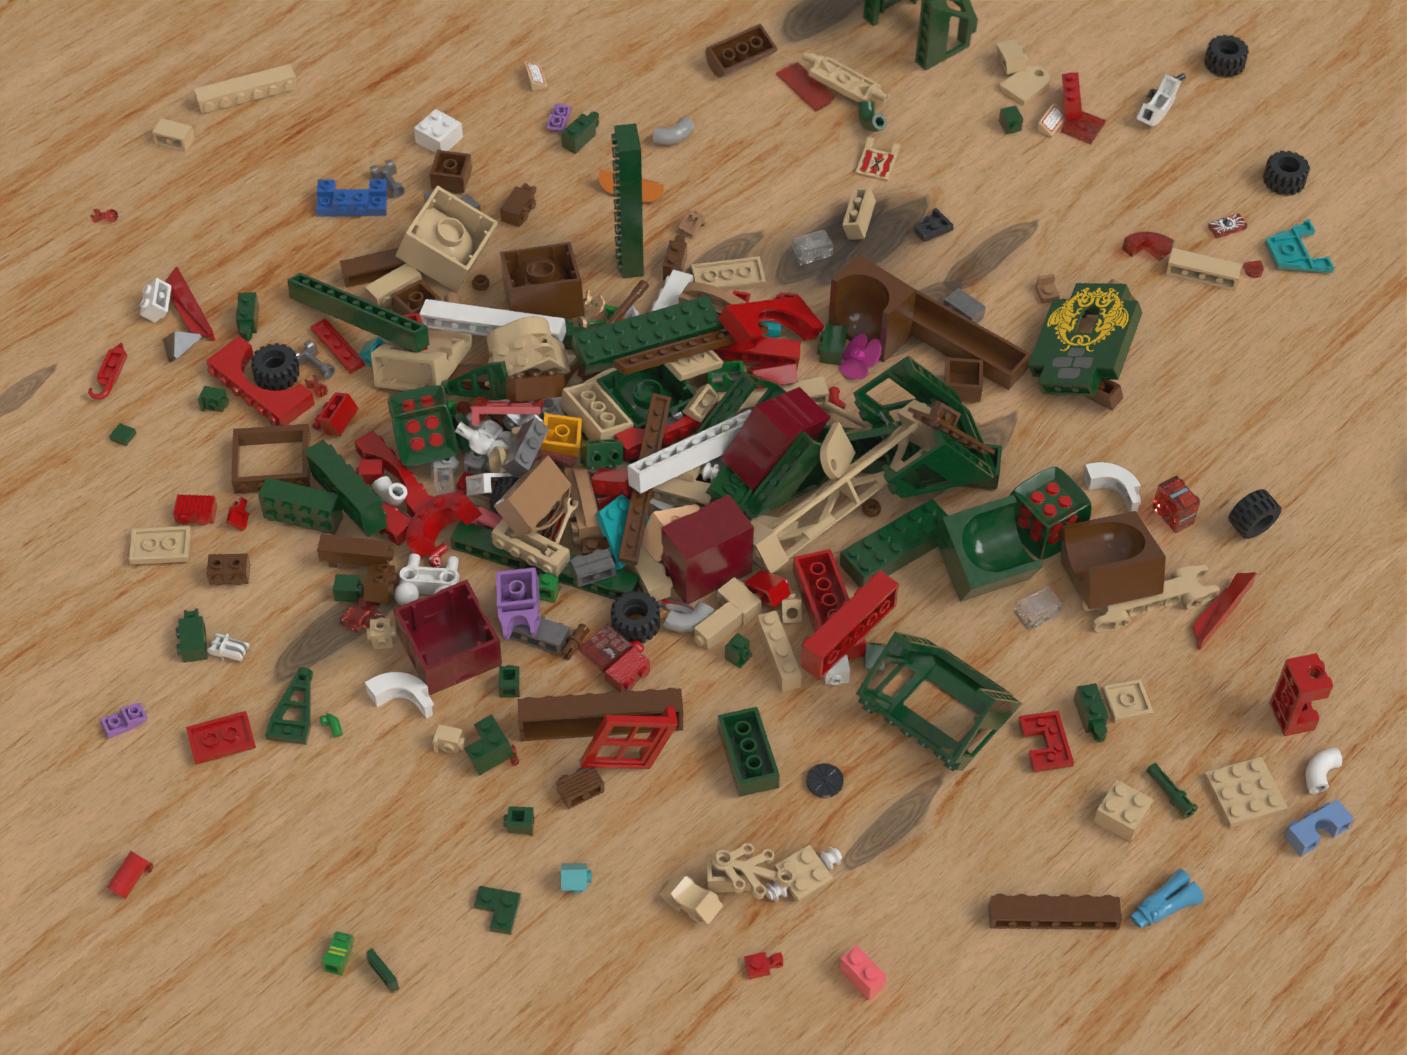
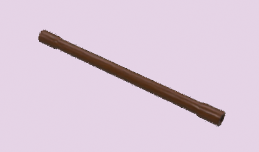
[564,280,649,387]

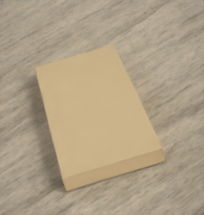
[691,256,766,291]

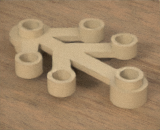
[712,843,794,899]

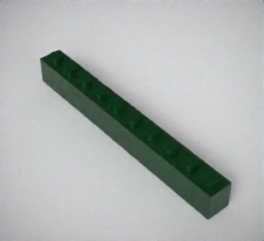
[287,273,430,353]
[450,522,639,600]

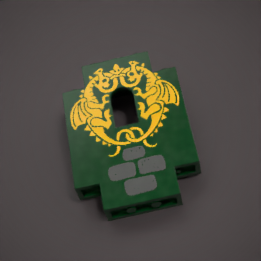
[1028,283,1143,397]

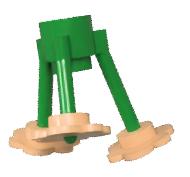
[577,290,621,328]

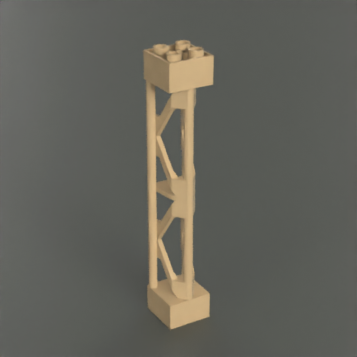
[751,400,937,573]

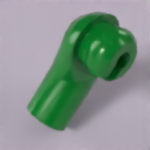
[319,713,343,738]

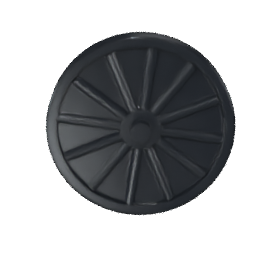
[806,763,844,798]

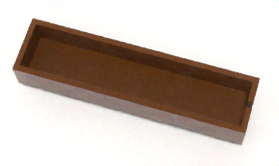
[911,290,1032,390]
[518,688,683,741]

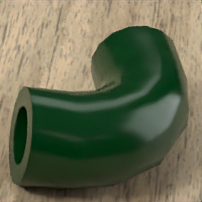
[858,101,887,132]

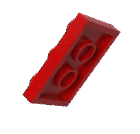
[186,711,256,765]

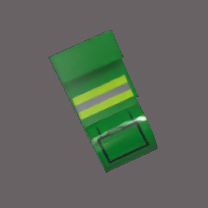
[321,931,354,976]

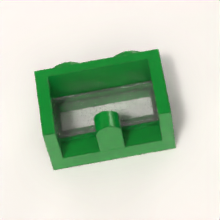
[706,360,744,393]

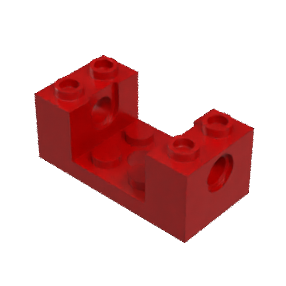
[1269,653,1333,737]

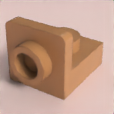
[678,210,706,237]
[1035,274,1060,304]

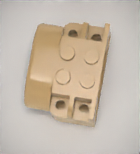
[485,316,570,389]

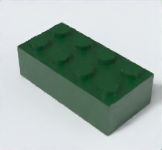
[258,478,343,535]
[717,706,780,797]

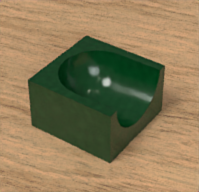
[597,364,696,429]
[932,495,1043,602]

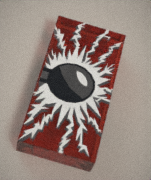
[1208,213,1248,239]

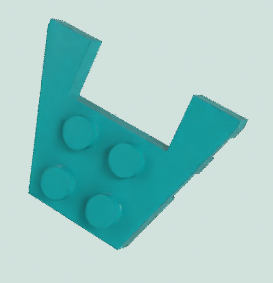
[1265,219,1334,273]
[595,494,650,571]

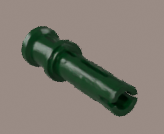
[1146,763,1198,819]

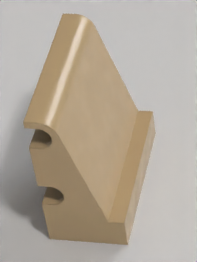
[371,328,472,391]

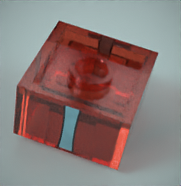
[1152,475,1200,534]

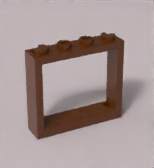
[231,424,311,494]

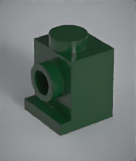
[198,385,229,412]
[725,633,753,669]
[498,665,520,698]
[503,806,535,836]

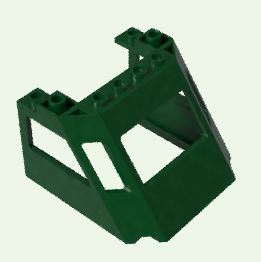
[863,0,978,71]
[853,356,996,499]
[694,372,830,518]
[856,632,1022,772]

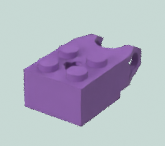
[496,568,541,640]

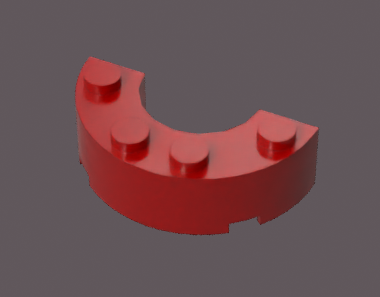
[406,492,483,559]

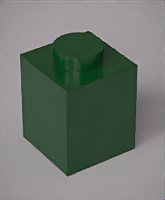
[999,105,1023,134]
[333,574,364,603]

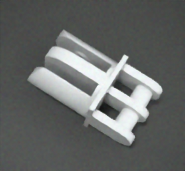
[207,633,250,662]

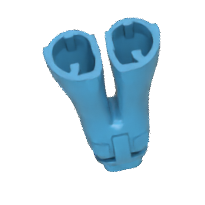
[1130,868,1204,929]

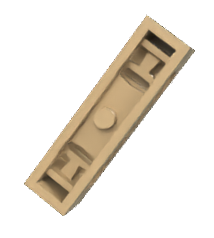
[491,518,570,577]

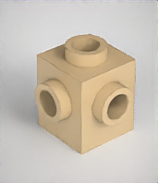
[367,618,396,650]

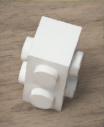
[140,277,171,323]

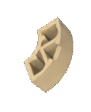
[660,876,723,925]

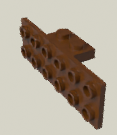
[907,400,995,455]

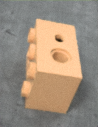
[642,504,701,562]

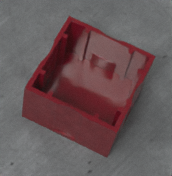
[721,387,831,490]
[661,494,754,605]
[393,579,502,696]

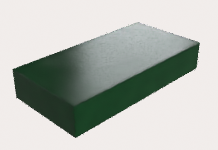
[366,948,399,993]

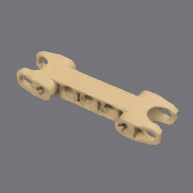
[1082,565,1220,632]

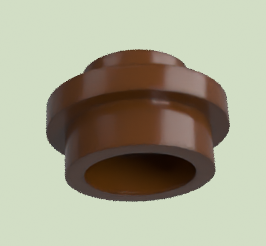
[472,274,490,291]
[862,499,881,517]

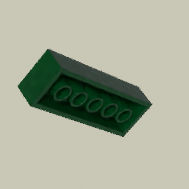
[304,439,388,537]
[839,499,948,588]

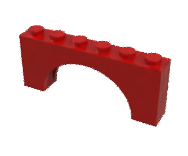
[718,296,825,350]
[206,336,315,426]

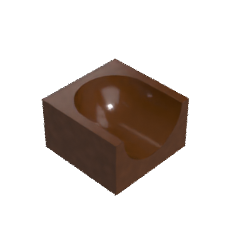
[500,242,585,319]
[828,254,916,363]
[1061,511,1166,609]

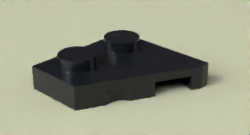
[915,208,954,242]

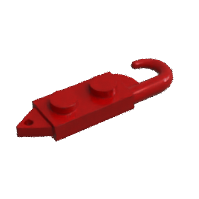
[88,342,128,400]

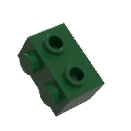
[580,438,623,470]

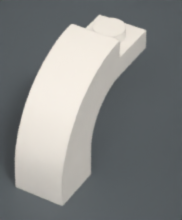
[1136,74,1182,126]
[1083,462,1141,512]
[365,672,434,719]

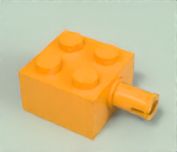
[539,413,582,462]

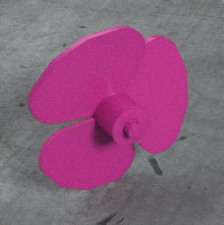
[840,334,882,380]

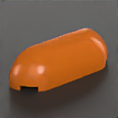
[599,169,665,202]

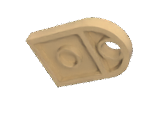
[999,66,1050,106]
[820,422,855,480]

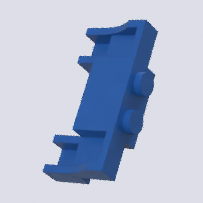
[316,179,388,217]

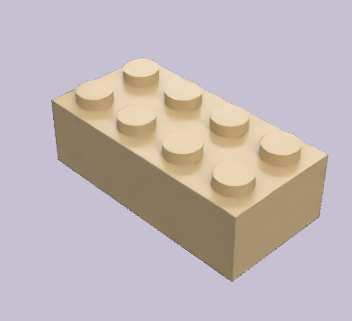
[561,380,634,440]

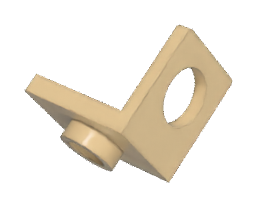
[781,591,802,623]

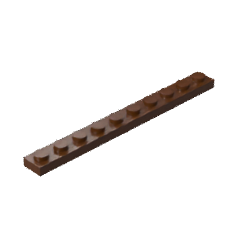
[613,321,769,375]
[618,393,671,566]

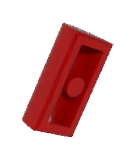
[107,851,150,899]

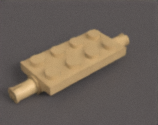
[802,50,890,103]

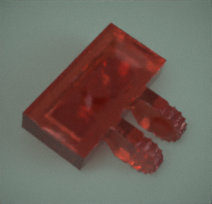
[339,593,384,633]

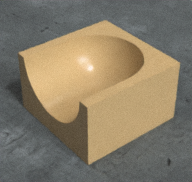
[395,185,499,293]

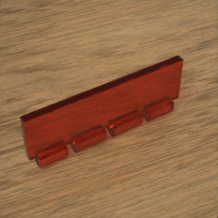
[776,62,835,112]

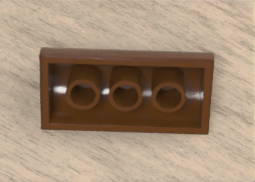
[705,23,778,77]

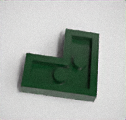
[451,413,471,454]
[474,886,521,935]

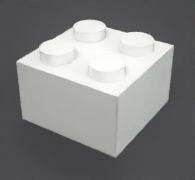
[414,109,463,153]

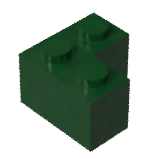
[464,714,515,776]

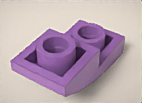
[547,104,572,132]
[100,703,147,739]

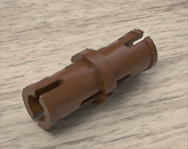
[559,623,590,660]

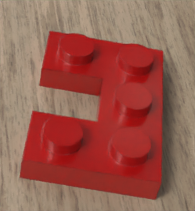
[1018,711,1074,772]

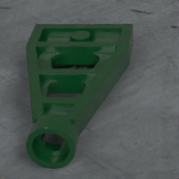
[441,361,508,401]
[265,667,313,744]

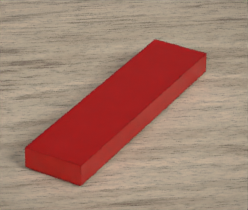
[310,318,365,374]

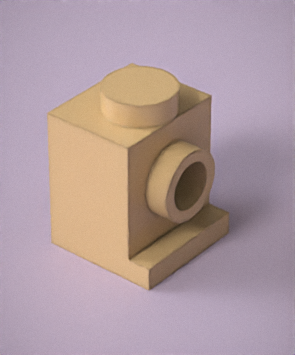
[433,724,466,754]

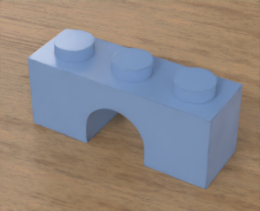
[1285,800,1354,857]

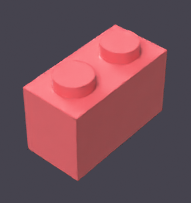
[839,946,887,1000]

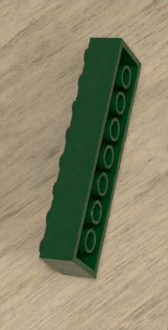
[571,295,723,376]

